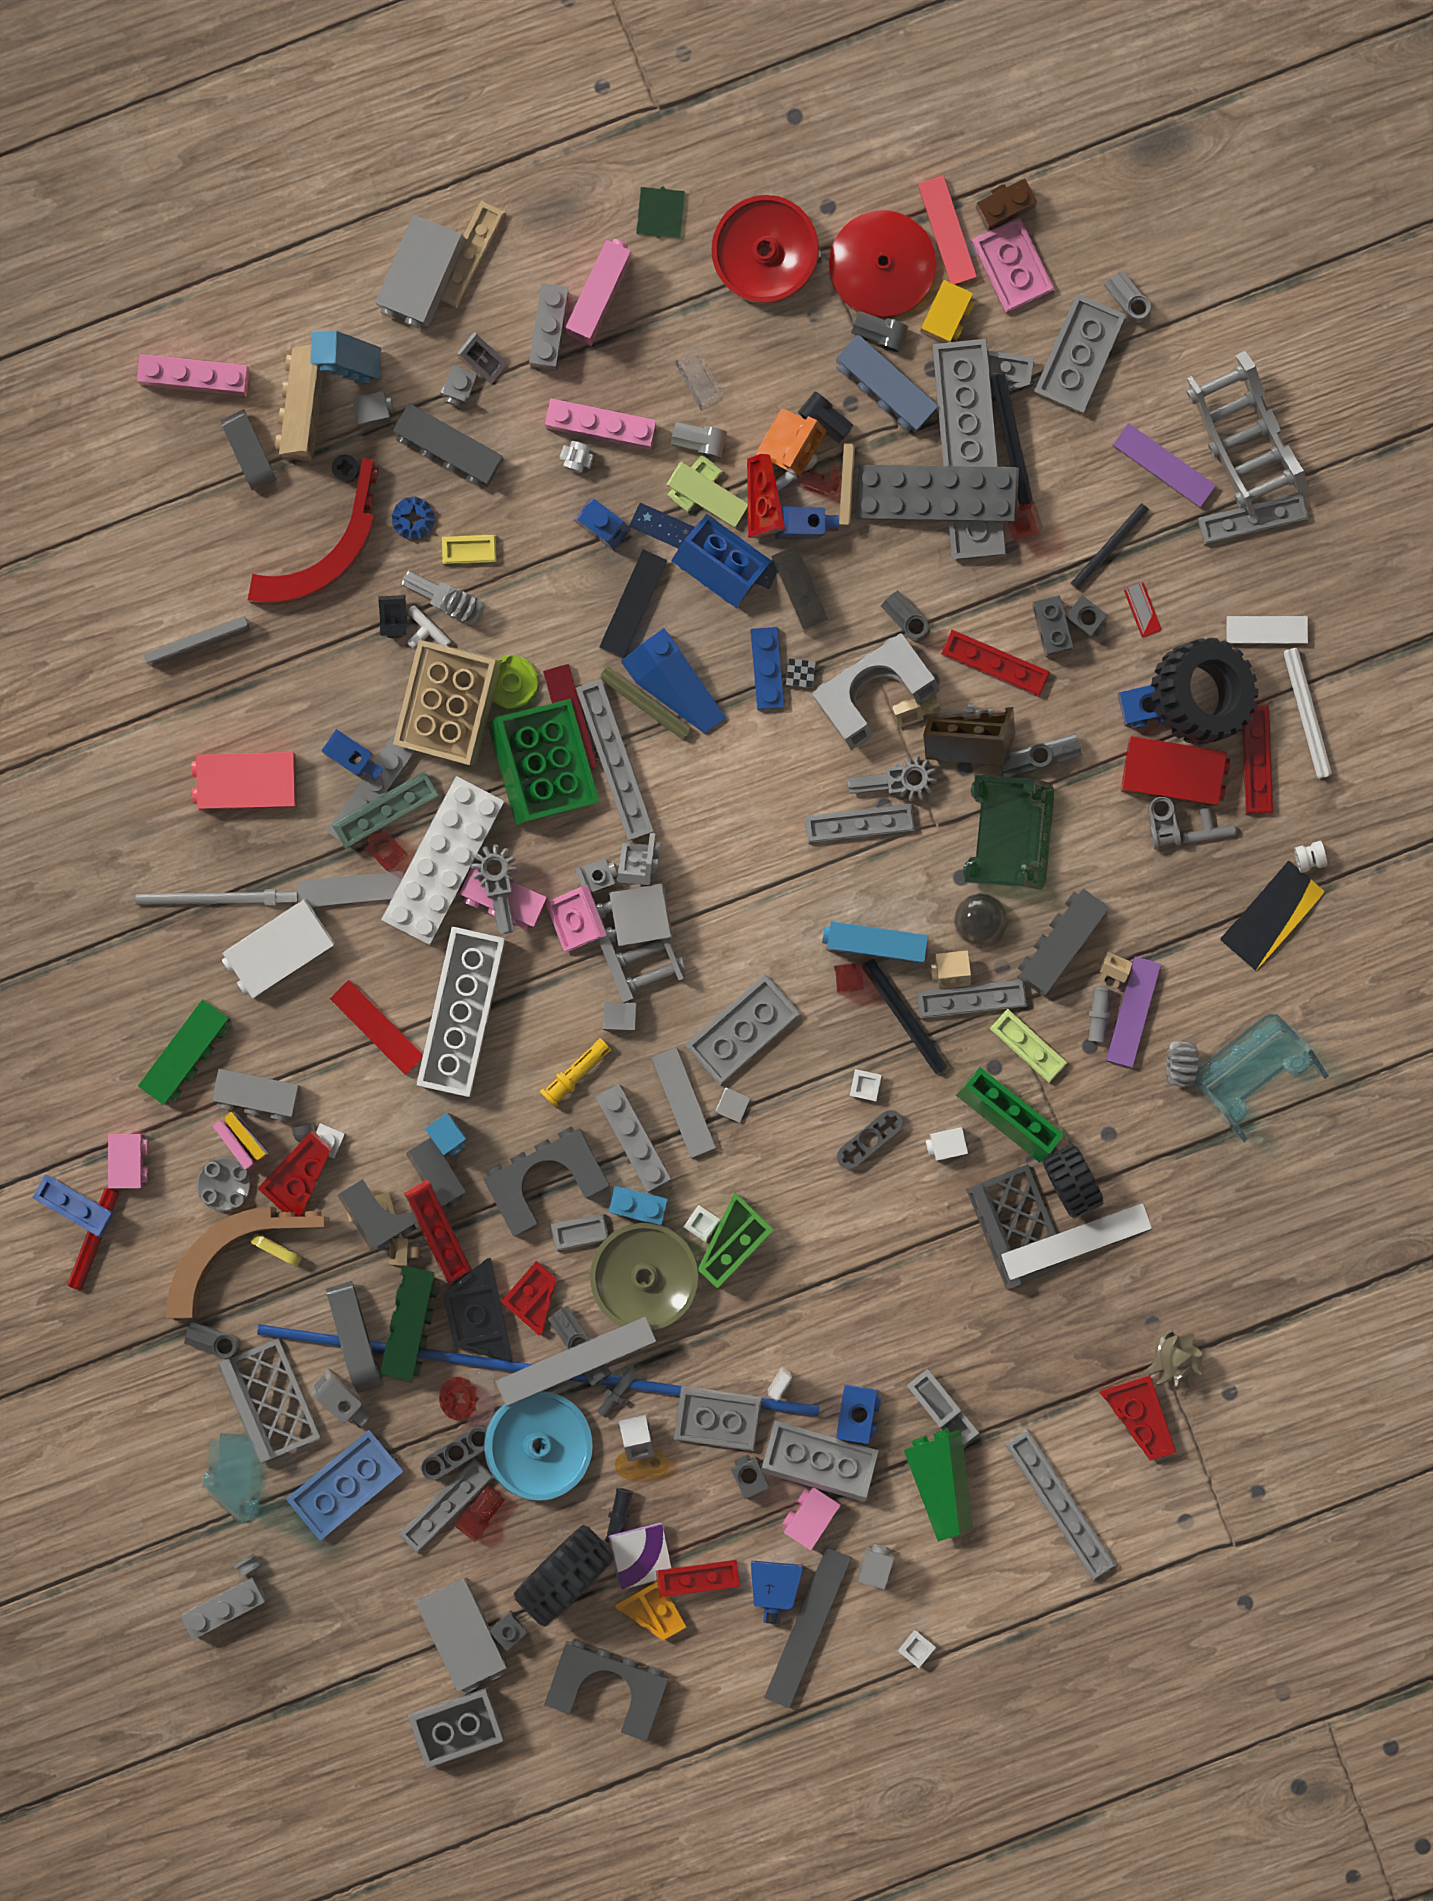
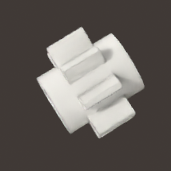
[560,441,594,473]

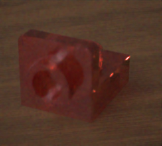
[799,467,842,497]

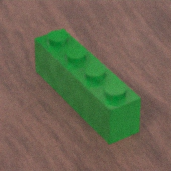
[138,999,231,1105]
[956,1067,1064,1163]

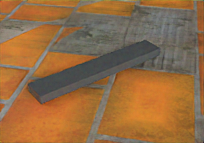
[764,1547,851,1708]

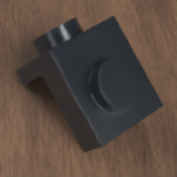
[378,595,408,638]

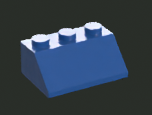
[671,514,771,608]

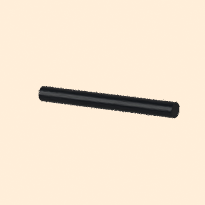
[1070,503,1149,590]

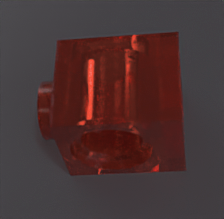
[365,830,408,872]

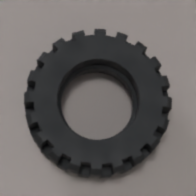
[1151,637,1258,745]
[513,1525,615,1627]

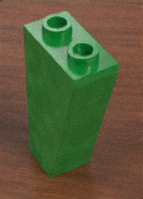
[904,1428,973,1542]

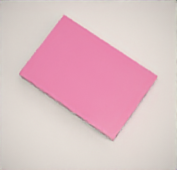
[971,217,1055,313]

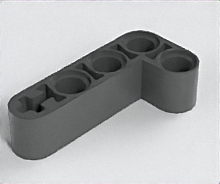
[326,1281,384,1393]

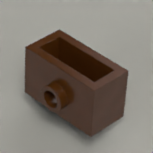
[976,178,1037,231]

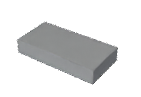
[551,1213,608,1251]

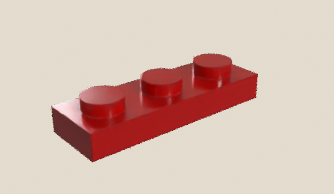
[656,1560,740,1598]

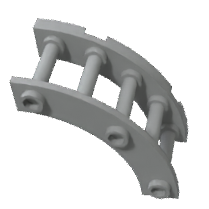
[1186,351,1309,517]

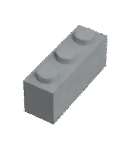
[529,283,569,371]
[212,1069,300,1121]
[180,1576,267,1640]

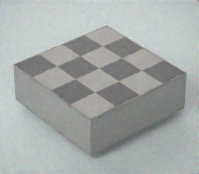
[786,658,815,689]

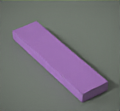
[1112,423,1216,508]
[1106,957,1161,1068]

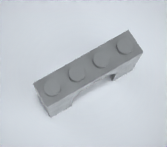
[812,633,940,750]

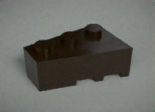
[923,707,1015,765]

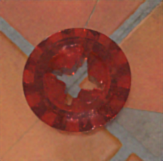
[439,1377,479,1420]

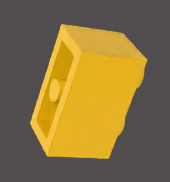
[920,280,975,343]

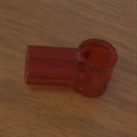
[454,1485,505,1542]

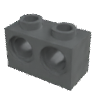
[1032,595,1073,657]

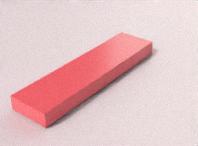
[918,175,977,285]

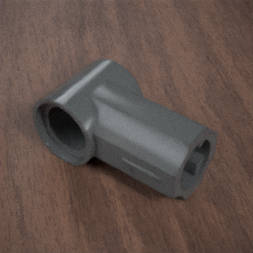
[851,311,909,353]
[881,590,929,641]
[184,1321,240,1358]

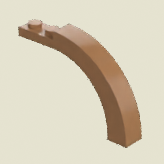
[166,1207,330,1319]

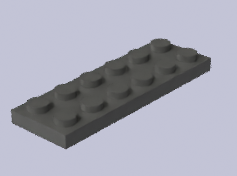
[856,465,1019,522]

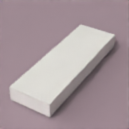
[1226,616,1308,644]

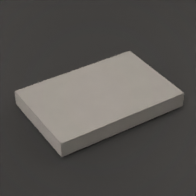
[674,1386,762,1451]

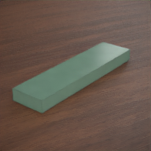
[332,771,438,849]

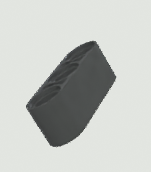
[220,409,277,490]
[421,1425,487,1480]

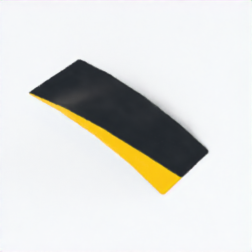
[1220,861,1324,970]

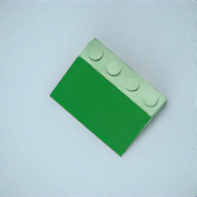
[487,699,599,826]

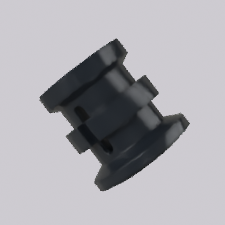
[331,454,359,483]

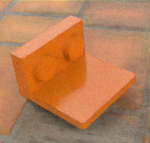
[756,409,827,477]

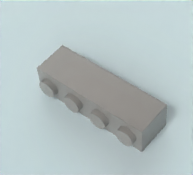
[596,1084,671,1192]

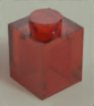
[1007,502,1043,541]

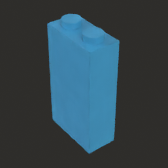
[822,921,928,964]

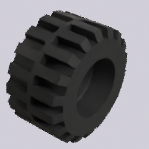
[1043,1144,1103,1219]

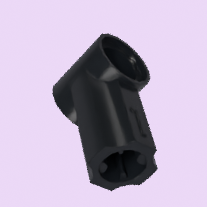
[798,391,854,444]

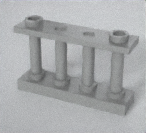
[593,882,687,1003]

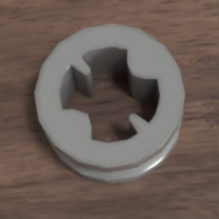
[233,1553,260,1578]

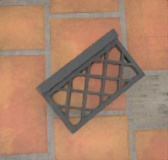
[966,1164,1068,1289]

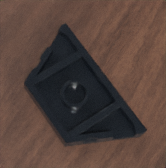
[443,1258,513,1361]

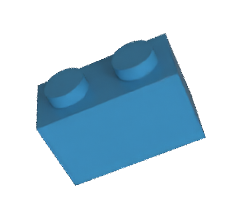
[425,1113,468,1156]
[609,1186,668,1225]

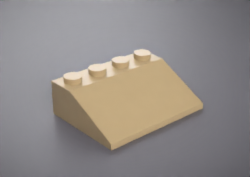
[275,344,324,462]
[393,640,502,765]

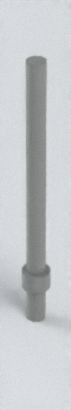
[136,889,298,905]

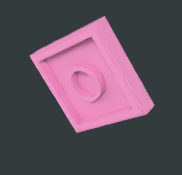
[546,885,607,953]
[213,1120,257,1170]

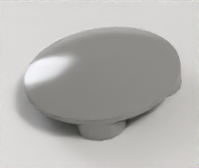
[197,1157,251,1211]

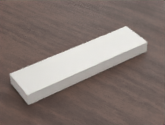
[768,1367,792,1400]

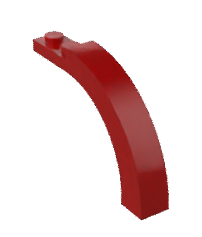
[247,458,379,604]

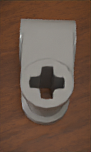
[1148,797,1181,850]

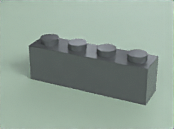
[393,403,503,487]
[1017,888,1109,996]

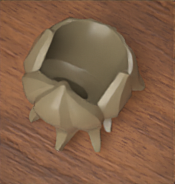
[1147,1329,1203,1388]

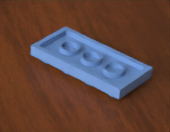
[286,1429,404,1541]

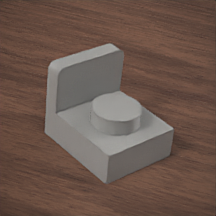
[440,365,477,407]

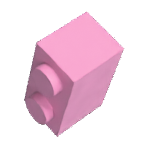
[108,1134,148,1188]
[782,1487,840,1550]

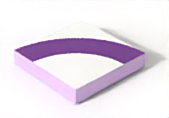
[609,1523,671,1590]

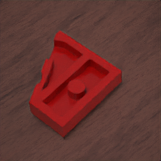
[500,1261,556,1336]

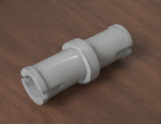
[1088,987,1111,1042]

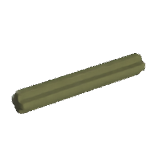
[600,667,691,740]

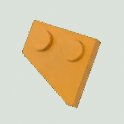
[615,1581,687,1640]

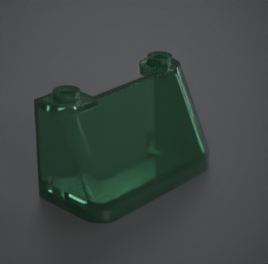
[963,775,1054,890]

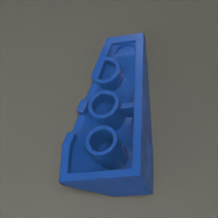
[621,628,726,734]

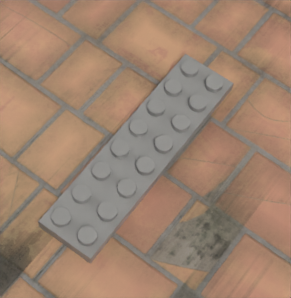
[933,339,1006,559]

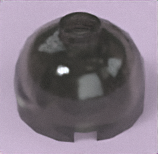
[954,893,1008,947]

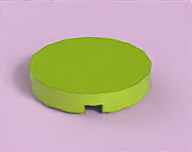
[492,656,538,709]

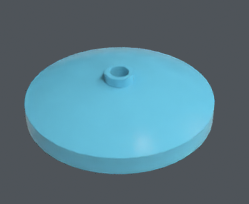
[485,1391,593,1500]

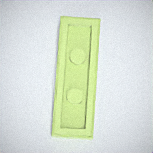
[666,462,748,527]
[989,1009,1067,1083]

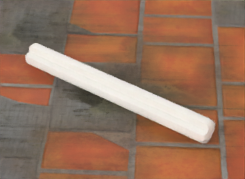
[1284,648,1332,779]

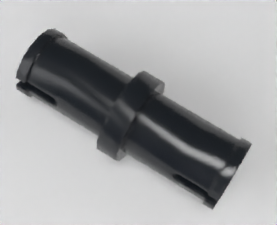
[605,1488,633,1543]

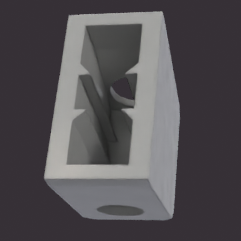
[310,1368,370,1428]

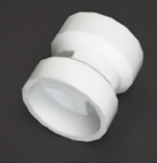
[1294,841,1328,873]

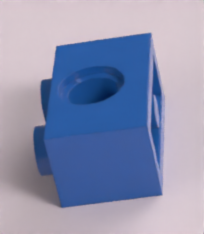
[1118,685,1163,729]
[836,1384,881,1444]

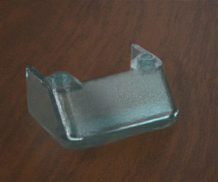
[1195,1014,1329,1142]
[203,1433,262,1524]

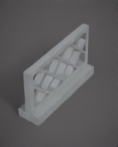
[218,1339,320,1464]

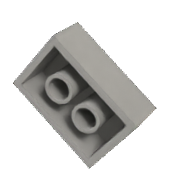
[409,1686,505,1768]

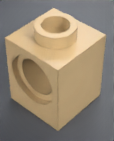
[931,951,971,989]

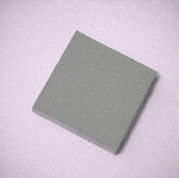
[609,884,673,946]

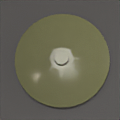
[590,1222,699,1331]

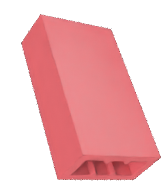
[192,752,297,810]

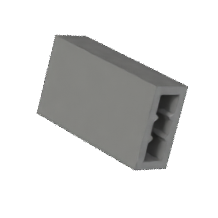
[375,214,466,329]
[416,1577,508,1693]

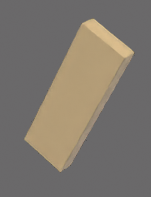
[839,444,855,528]

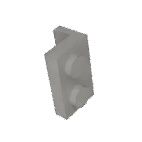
[617,833,660,885]

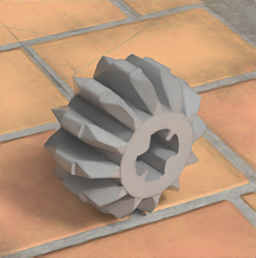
[1165,1041,1199,1087]

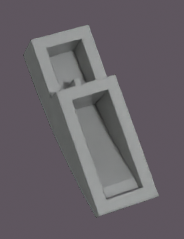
[907,1369,980,1448]

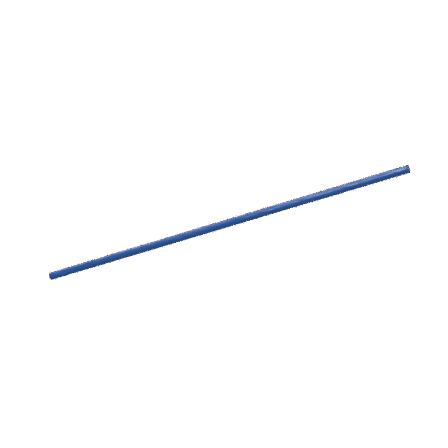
[257,1324,819,1417]

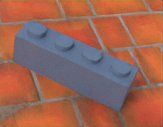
[836,335,938,433]

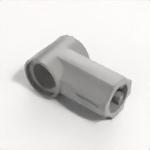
[1104,270,1151,324]
[671,422,727,458]

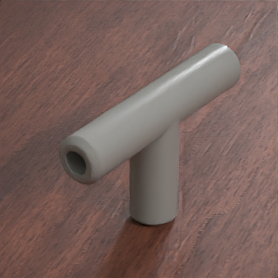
[1182,807,1237,844]

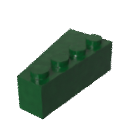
[380,1265,440,1383]

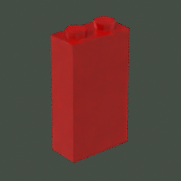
[1120,736,1230,807]

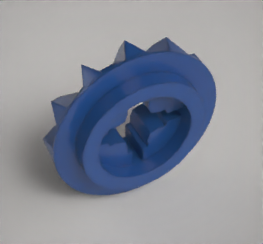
[392,496,435,540]

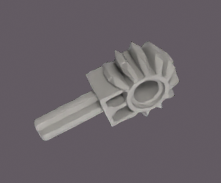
[402,571,485,626]
[848,756,937,801]
[471,845,517,935]

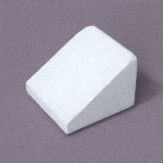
[715,1088,750,1123]

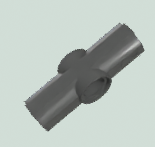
[1000,733,1082,779]
[548,1306,612,1387]

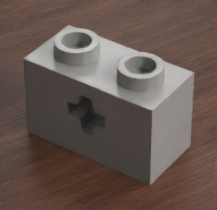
[857,1543,894,1590]

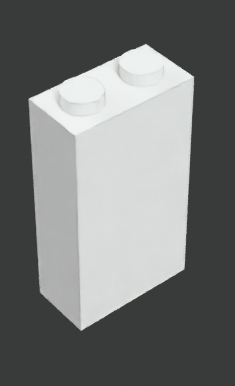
[222,898,335,998]

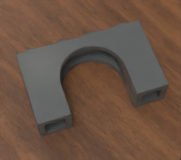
[483,1126,610,1237]
[337,1137,466,1251]
[544,1639,668,1741]

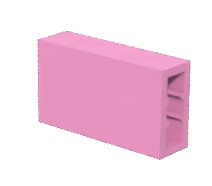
[565,239,632,347]

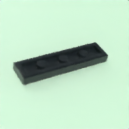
[599,549,667,659]

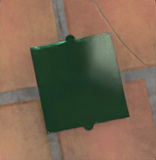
[636,186,685,239]

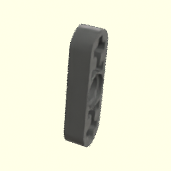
[837,1110,903,1169]

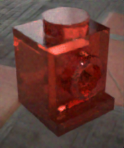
[834,963,864,993]

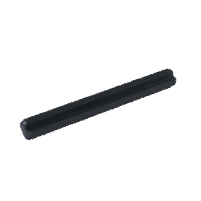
[991,373,1033,505]
[862,959,947,1074]

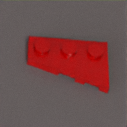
[747,454,785,539]
[257,1130,332,1217]
[1099,1375,1176,1461]

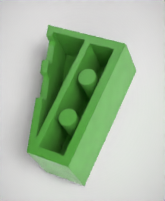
[698,1192,774,1288]

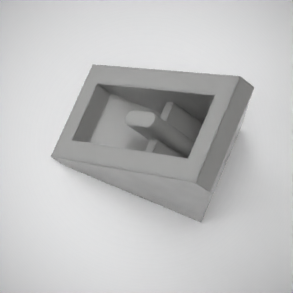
[457,332,508,384]

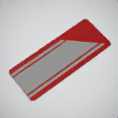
[1124,583,1161,637]

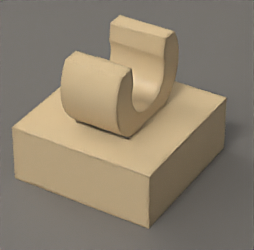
[1100,952,1132,988]
[389,1237,419,1266]

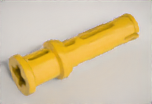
[539,1038,612,1108]

